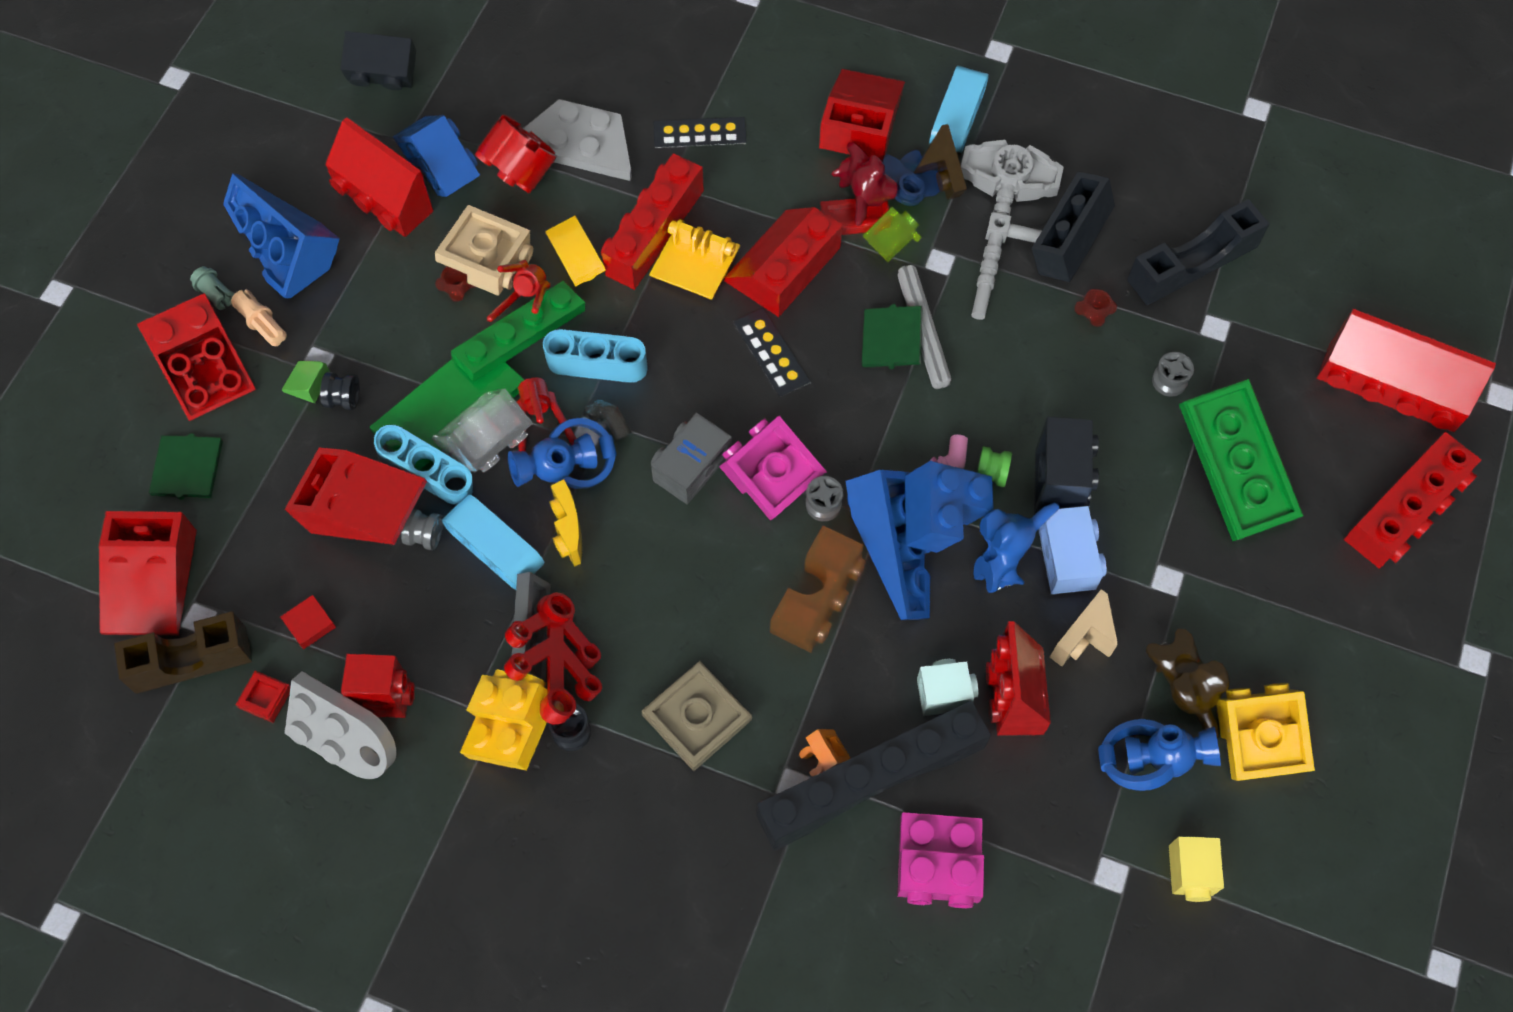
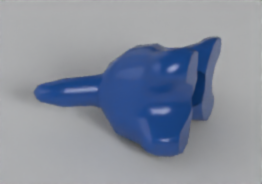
[973,503,1059,593]

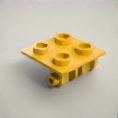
[649,219,740,300]

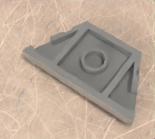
[523,99,632,181]

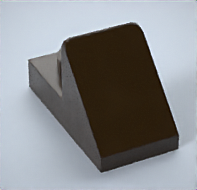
[914,124,967,200]

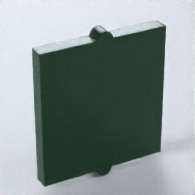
[862,304,923,369]
[149,433,223,500]

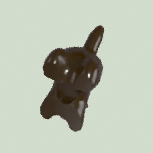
[1145,628,1230,739]

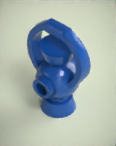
[508,418,617,489]
[1098,719,1221,791]

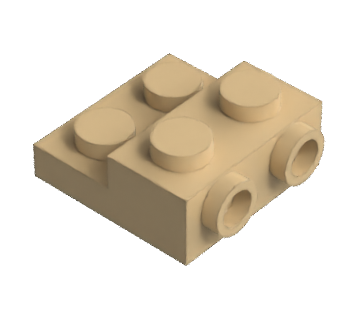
[435,205,533,296]

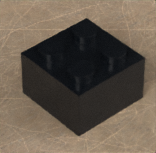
[1034,417,1099,515]

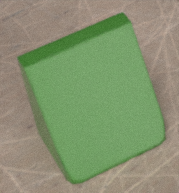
[282,361,330,404]

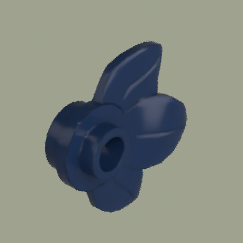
[883,150,940,206]

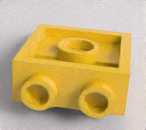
[460,670,547,771]
[1216,683,1315,781]

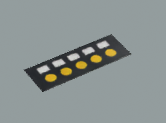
[653,117,746,148]
[733,308,811,397]

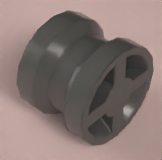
[1152,352,1194,397]
[805,476,843,521]
[401,508,443,551]

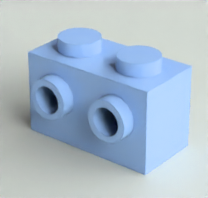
[1038,506,1106,594]

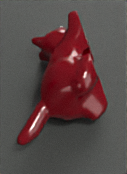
[831,142,899,226]

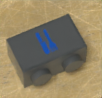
[651,413,732,505]

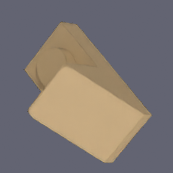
[1050,589,1117,666]

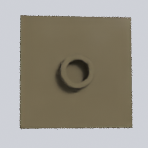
[641,661,752,771]

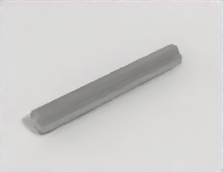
[898,265,951,389]

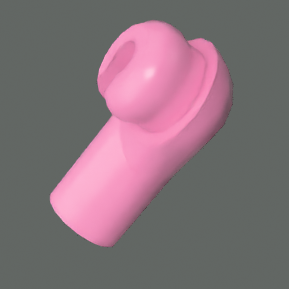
[930,435,968,469]

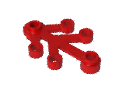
[504,592,602,725]

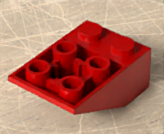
[819,69,905,161]
[137,293,256,421]
[284,447,427,545]
[99,511,197,635]
[986,621,1051,735]

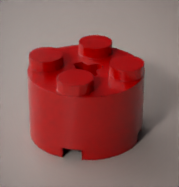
[475,114,557,193]

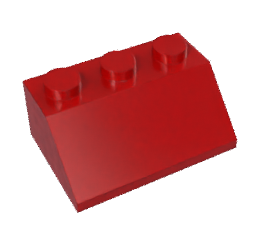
[326,117,433,237]
[724,207,842,317]

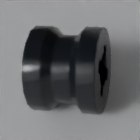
[320,372,360,410]

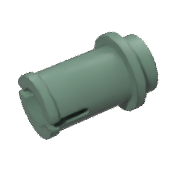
[190,266,234,310]

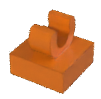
[799,729,851,776]

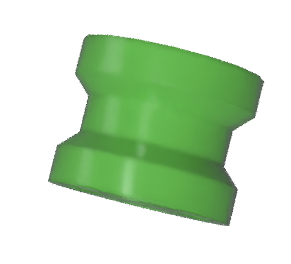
[976,446,1012,488]

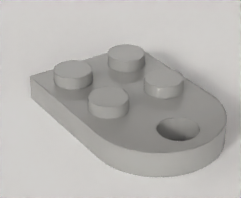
[285,671,396,779]

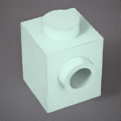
[917,659,978,716]

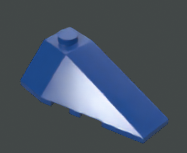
[223,173,340,298]
[845,470,931,620]

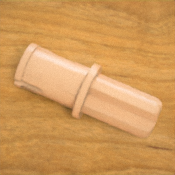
[231,289,287,346]

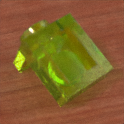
[863,207,922,262]

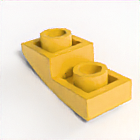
[545,216,606,287]
[549,479,582,567]

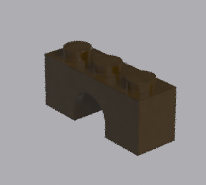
[114,611,252,694]

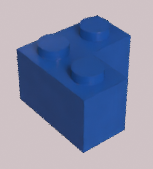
[392,115,480,197]
[905,461,993,553]

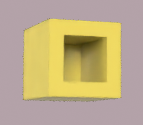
[1169,837,1224,902]

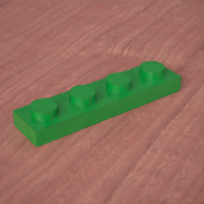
[451,281,585,382]

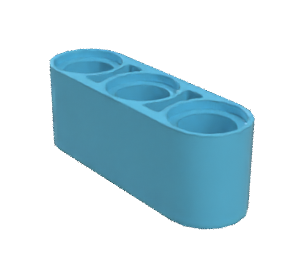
[929,65,989,153]
[543,329,648,382]
[374,425,473,505]
[441,494,545,590]

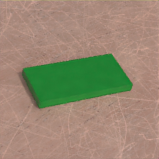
[370,359,524,472]
[1179,379,1303,542]

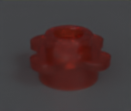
[435,266,476,301]
[1075,289,1117,327]

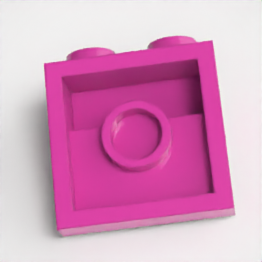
[719,416,827,520]
[897,812,984,908]

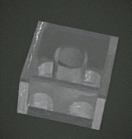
[432,388,533,472]

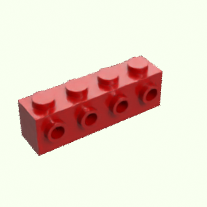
[601,153,704,290]
[1344,432,1481,569]

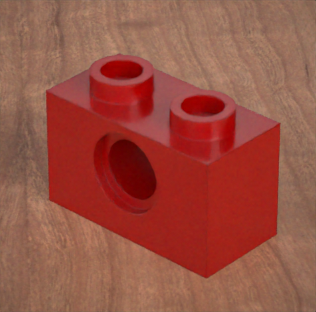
[341,654,415,718]

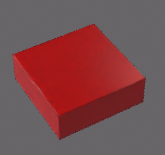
[280,595,336,650]
[235,670,291,723]

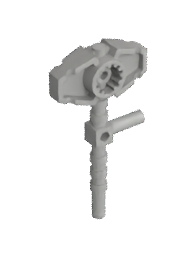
[961,140,1064,320]

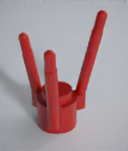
[487,260,550,322]
[516,377,577,452]

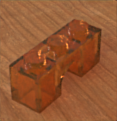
[770,526,866,653]

